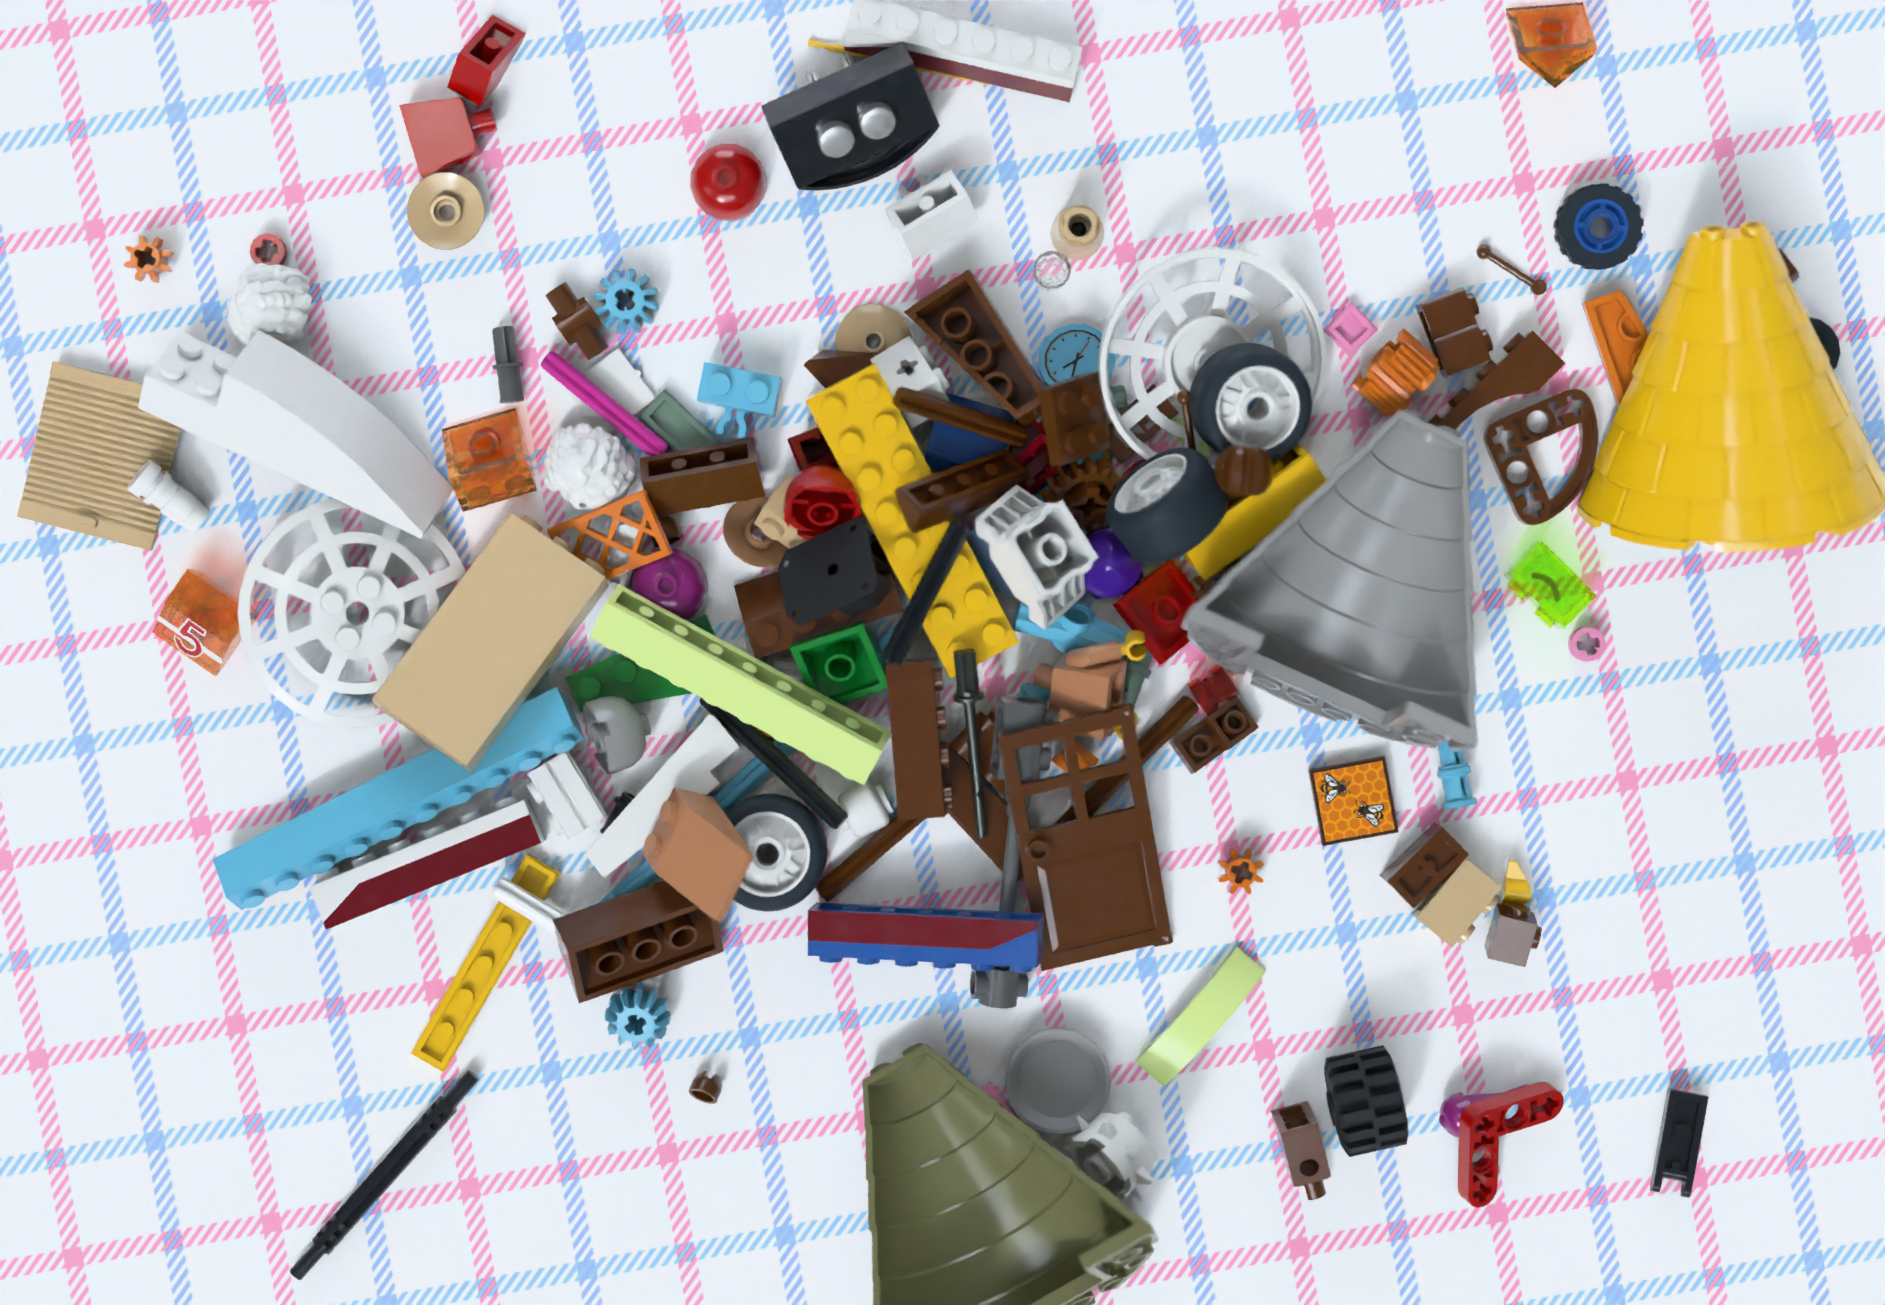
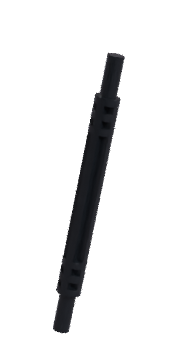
[289,1070,480,1281]

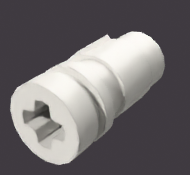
[127,459,211,534]

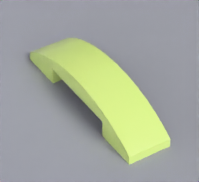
[1135,946,1266,1087]

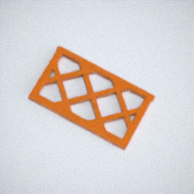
[547,489,673,580]

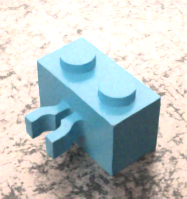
[697,362,783,439]

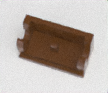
[1380,822,1469,909]

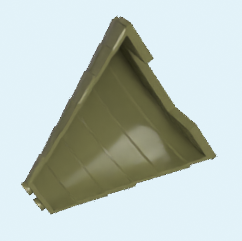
[862,1043,1159,1305]

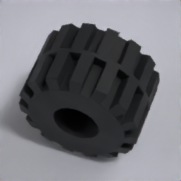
[1324,1045,1409,1157]

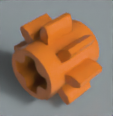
[124,235,174,283]
[1217,848,1264,895]

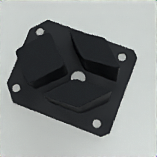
[777,517,895,626]

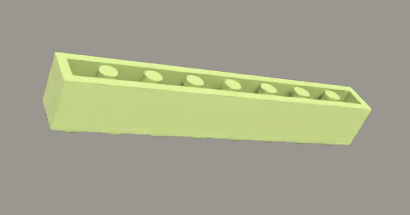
[589,584,891,785]

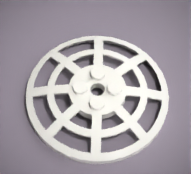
[1097,247,1327,470]
[237,498,466,729]

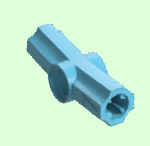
[1013,600,1130,660]

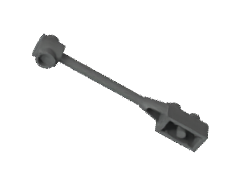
[970,695,1055,1009]

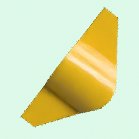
[1500,859,1531,906]

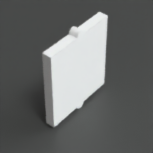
[564,348,655,434]

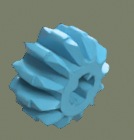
[594,268,660,335]
[604,982,671,1051]

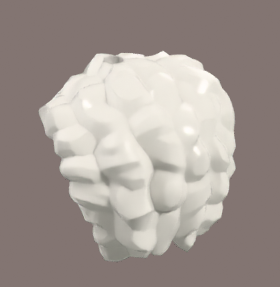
[226,263,312,348]
[542,423,636,511]

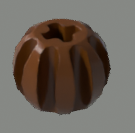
[1215,446,1274,496]

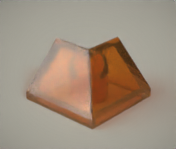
[1506,2,1597,88]

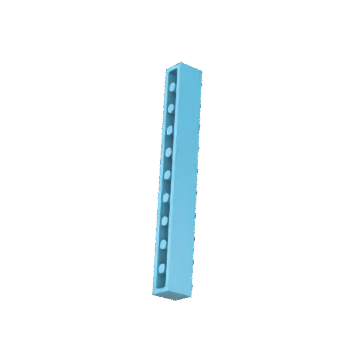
[213,687,585,910]

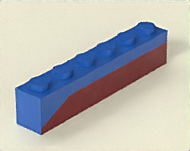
[808,902,1044,973]

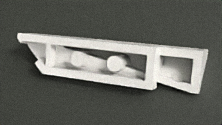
[586,715,742,878]

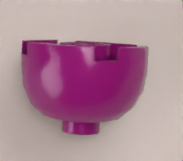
[631,548,708,620]

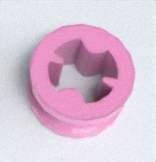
[1568,627,1606,662]

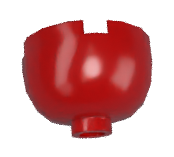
[690,143,767,221]
[784,465,862,540]

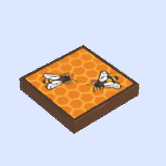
[1308,756,1399,846]

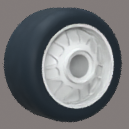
[1189,343,1312,460]
[1106,447,1229,564]
[726,793,828,912]

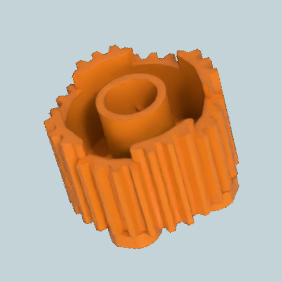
[1351,328,1440,417]

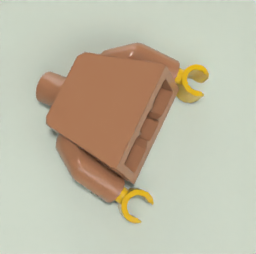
[1033,630,1146,740]

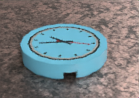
[1038,324,1115,386]

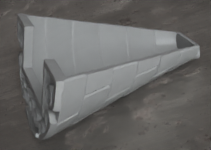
[1182,409,1479,750]

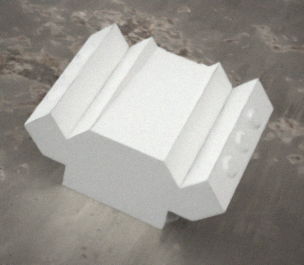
[975,484,1099,630]

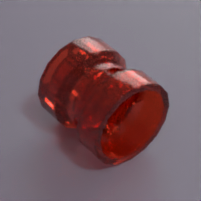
[1187,664,1240,716]

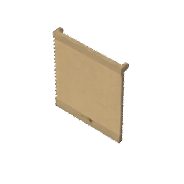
[17,361,181,551]

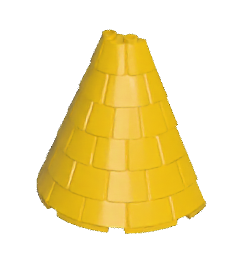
[1577,222,1885,552]

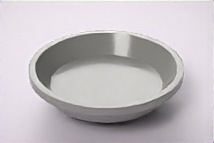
[1005,1028,1111,1134]

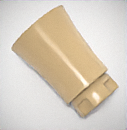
[1050,205,1104,260]

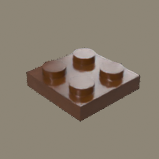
[1038,372,1110,466]

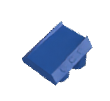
[924,392,1015,472]

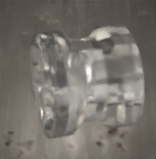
[1032,251,1071,292]

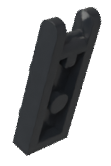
[1650,1088,1709,1198]

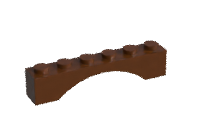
[1427,330,1566,430]

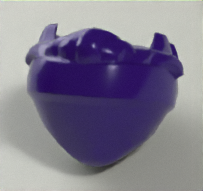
[1084,527,1144,600]

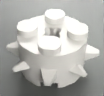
[1066,1111,1159,1201]

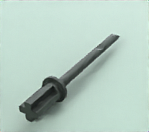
[953,648,987,840]

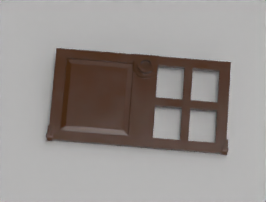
[997,703,1174,971]

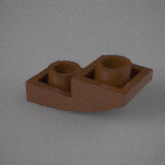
[1169,696,1259,774]

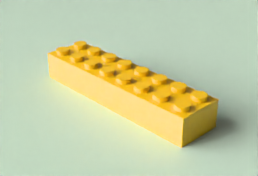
[804,364,1020,679]

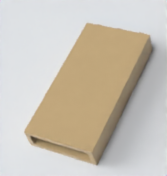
[371,512,609,773]

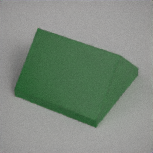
[790,620,887,704]

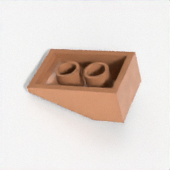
[642,787,755,922]

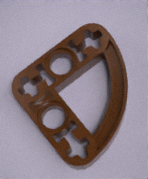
[1483,389,1598,526]

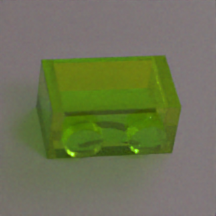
[1503,541,1597,629]

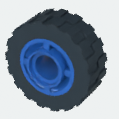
[1553,183,1644,270]

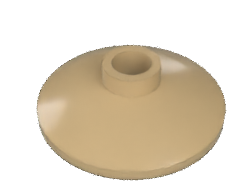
[407,172,485,250]
[835,304,912,357]

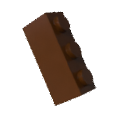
[640,437,765,516]

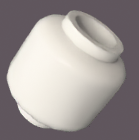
[838,781,894,838]

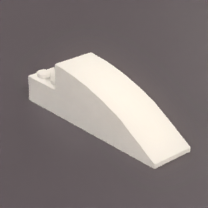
[138,330,453,539]

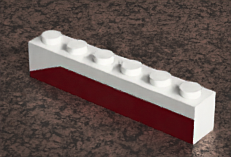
[844,0,1082,103]
[308,795,546,930]

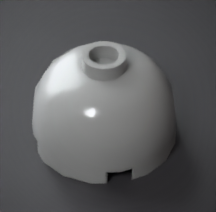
[583,696,651,776]

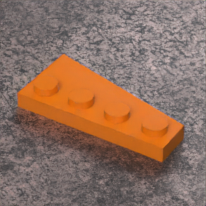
[1582,290,1649,408]

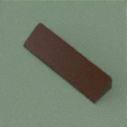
[894,448,1030,534]
[943,740,1024,882]

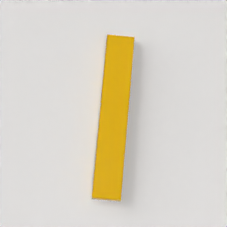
[411,853,561,1073]

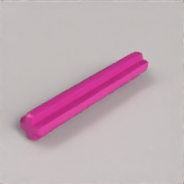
[540,351,669,456]

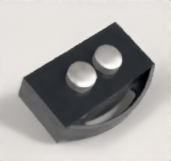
[761,42,940,191]

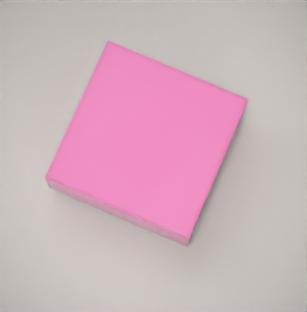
[1323,302,1378,357]

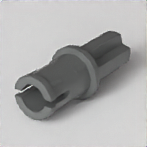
[492,326,524,404]

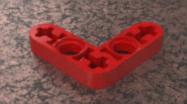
[1457,1082,1564,1208]

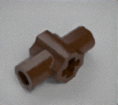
[545,282,609,361]

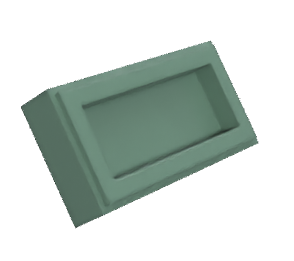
[639,389,722,451]

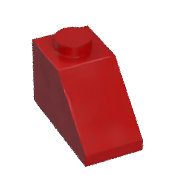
[447,14,526,106]

